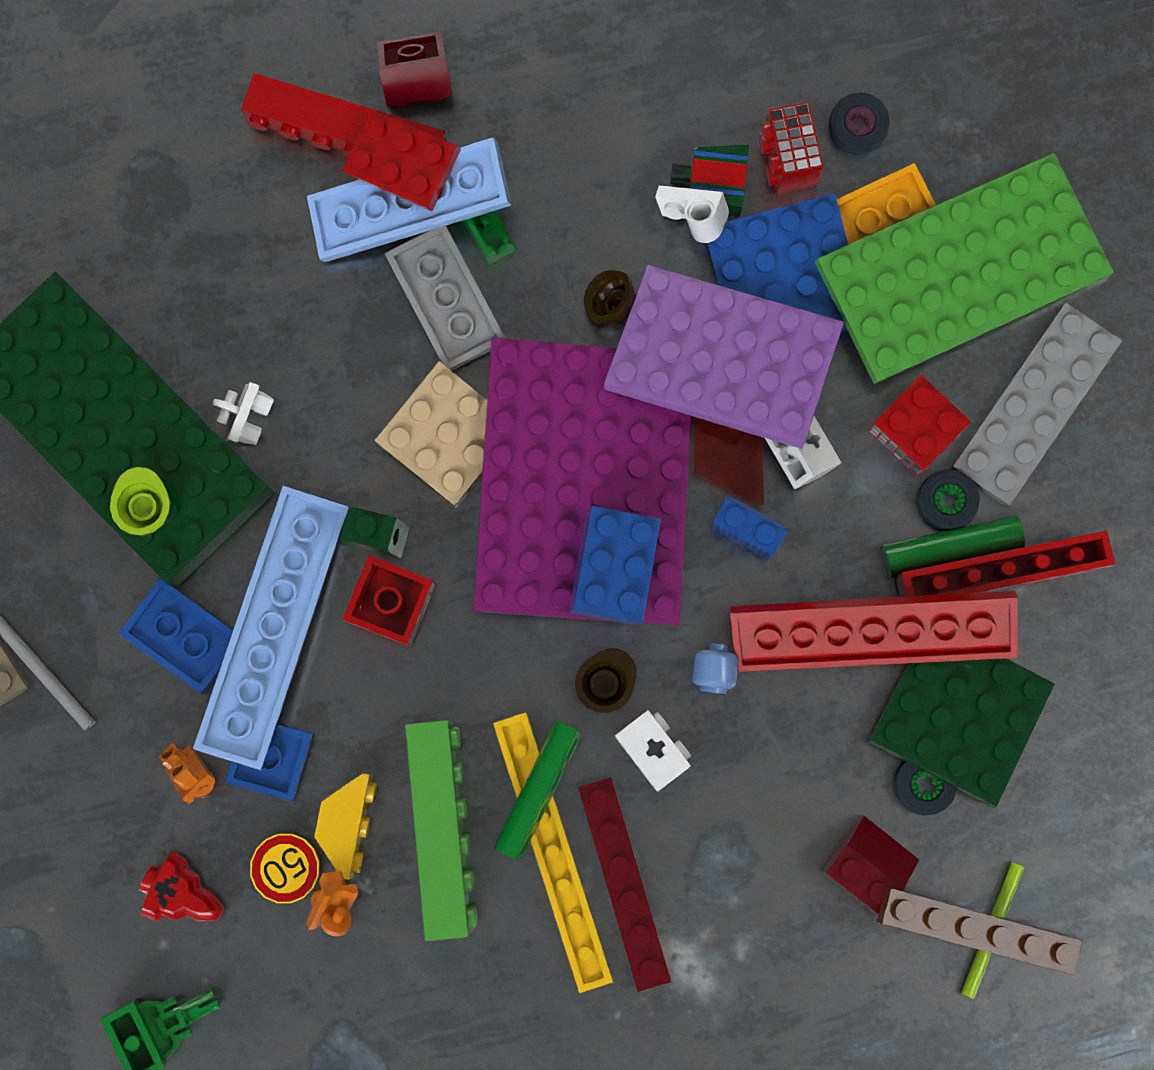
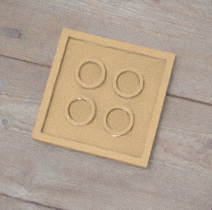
[374,361,487,505]

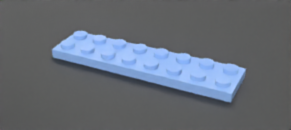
[193,486,349,771]

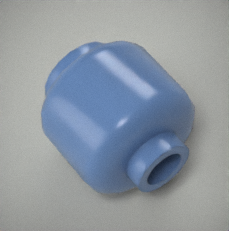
[692,643,739,694]

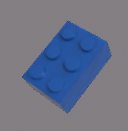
[569,506,661,626]

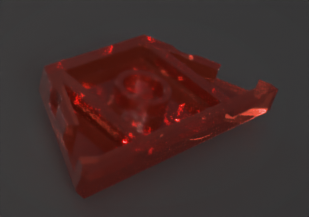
[693,416,764,505]

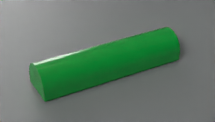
[881,515,1025,579]
[494,720,581,860]

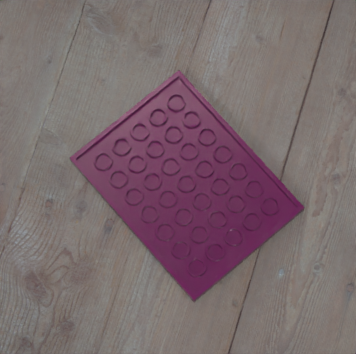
[473,337,691,626]

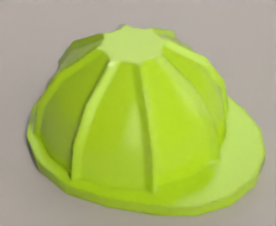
[110,467,171,535]

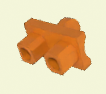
[158,743,215,805]
[306,871,358,936]

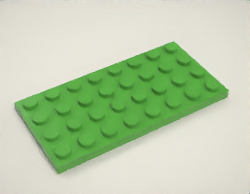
[815,153,1114,384]

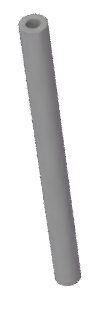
[0,615,95,731]

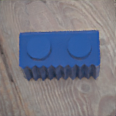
[711,495,789,561]

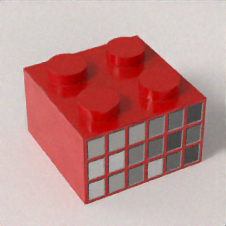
[759,102,824,195]
[868,375,971,477]
[342,555,437,648]

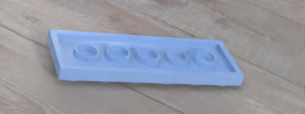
[307,137,511,262]

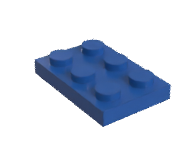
[118,578,233,694]

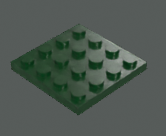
[868,658,1055,808]

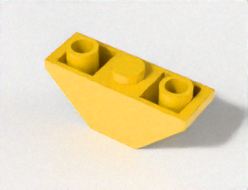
[314,773,377,880]

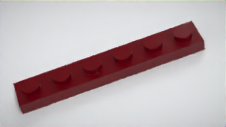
[578,777,671,992]

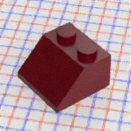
[377,31,453,107]
[821,815,920,915]

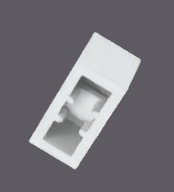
[765,416,841,489]
[615,710,691,792]

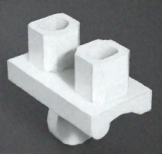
[212,382,274,445]

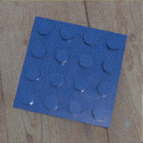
[707,193,849,332]

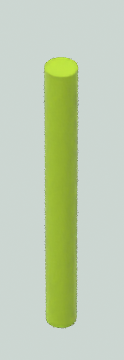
[961,862,1025,999]

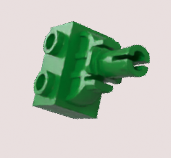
[100,988,221,1070]

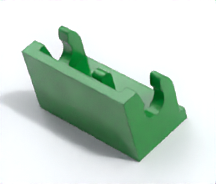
[462,210,517,265]

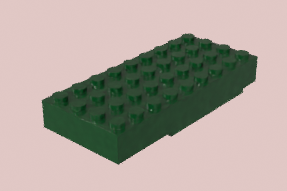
[0,271,275,588]

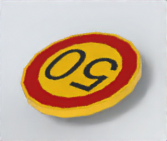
[250,833,320,903]

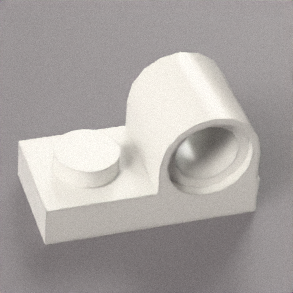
[655,185,729,243]

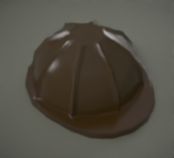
[584,270,636,324]
[575,648,637,713]

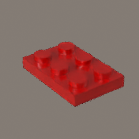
[342,109,461,212]

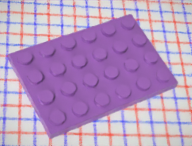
[604,265,844,449]

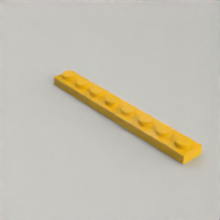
[493,712,613,993]

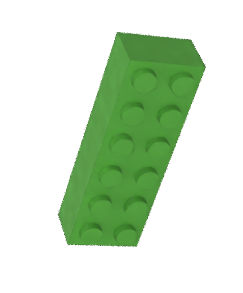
[405,720,478,941]

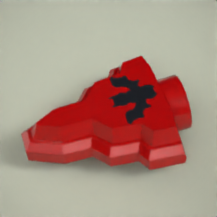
[139,851,225,921]

